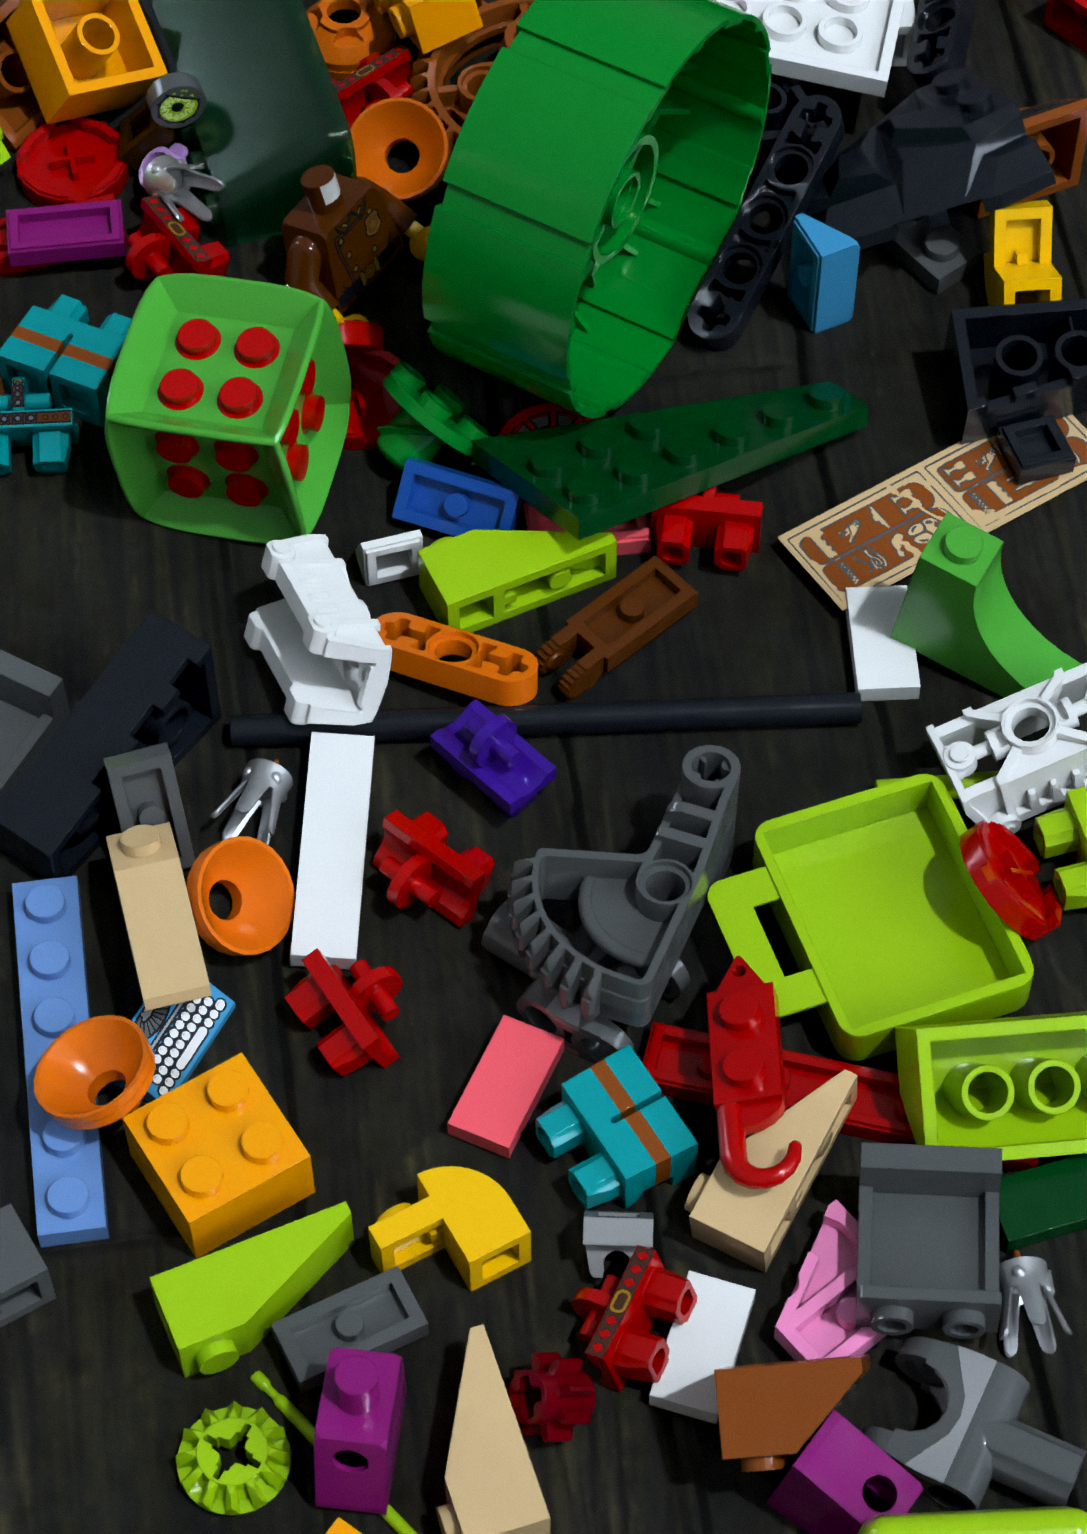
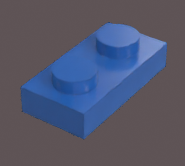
[392,457,524,536]

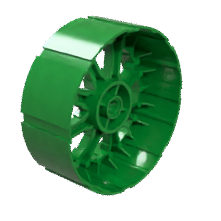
[422,0,772,419]

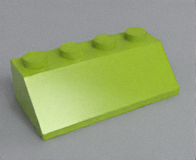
[895,1011,1087,1161]

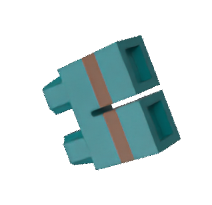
[0,294,132,428]
[535,1044,698,1210]

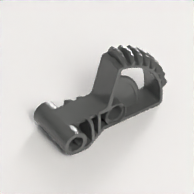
[507,745,741,1027]

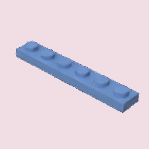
[12,875,109,1248]

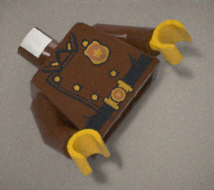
[281,165,430,325]

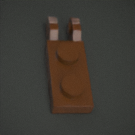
[535,556,699,699]

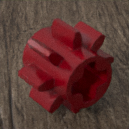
[508,1352,596,1442]

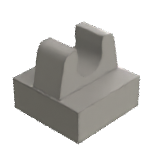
[583,1210,654,1278]

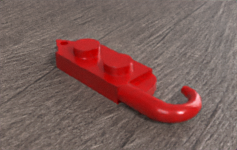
[706,956,802,1190]

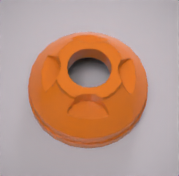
[296,0,396,80]
[346,97,450,202]
[186,836,295,956]
[34,1015,156,1130]

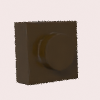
[119,101,175,170]

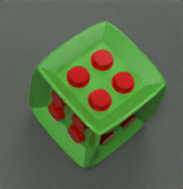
[105,273,351,544]

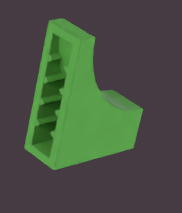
[890,512,1082,698]

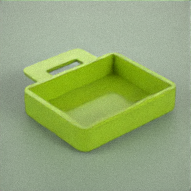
[708,774,1034,1061]

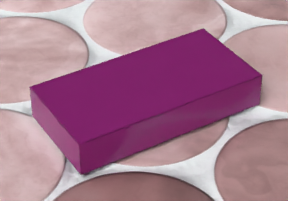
[6,199,126,267]

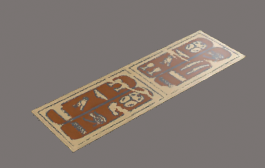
[777,414,1087,611]

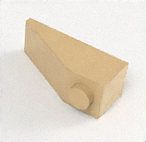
[106,822,212,1011]
[685,1069,857,1273]
[436,1324,550,1534]

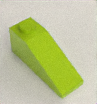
[417,529,617,633]
[149,1201,355,1378]

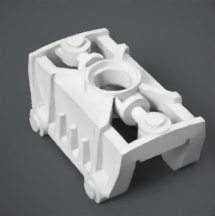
[244,534,392,726]
[926,662,1087,834]

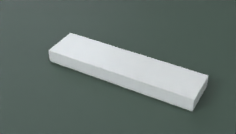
[290,732,375,970]

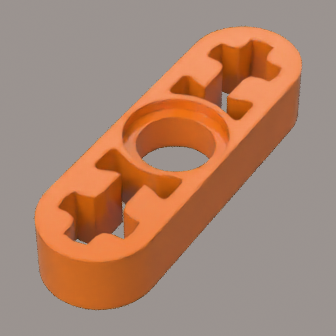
[376,612,538,707]

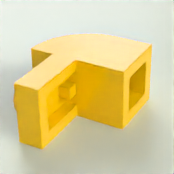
[984,200,1062,306]
[368,1166,531,1292]

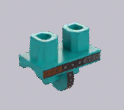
[0,377,79,475]

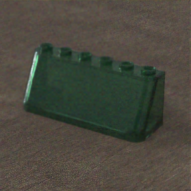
[150,0,357,247]

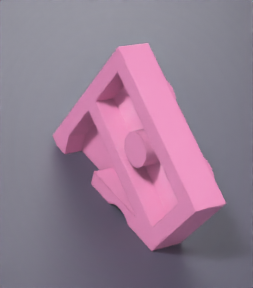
[774,1199,887,1361]

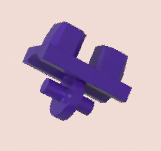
[430,699,556,818]

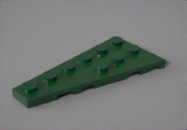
[471,381,868,540]

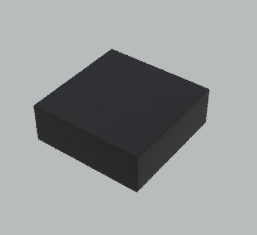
[995,415,1076,485]

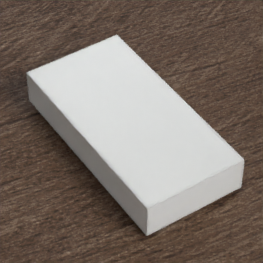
[845,585,921,701]
[649,1271,756,1424]

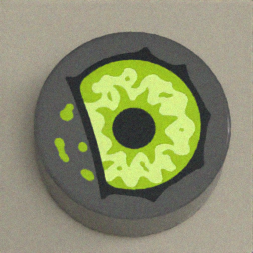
[146,72,206,128]

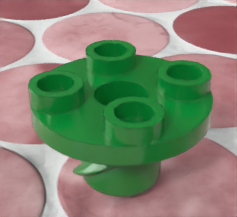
[376,360,492,472]

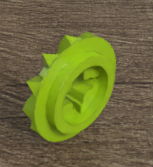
[175,1401,291,1515]

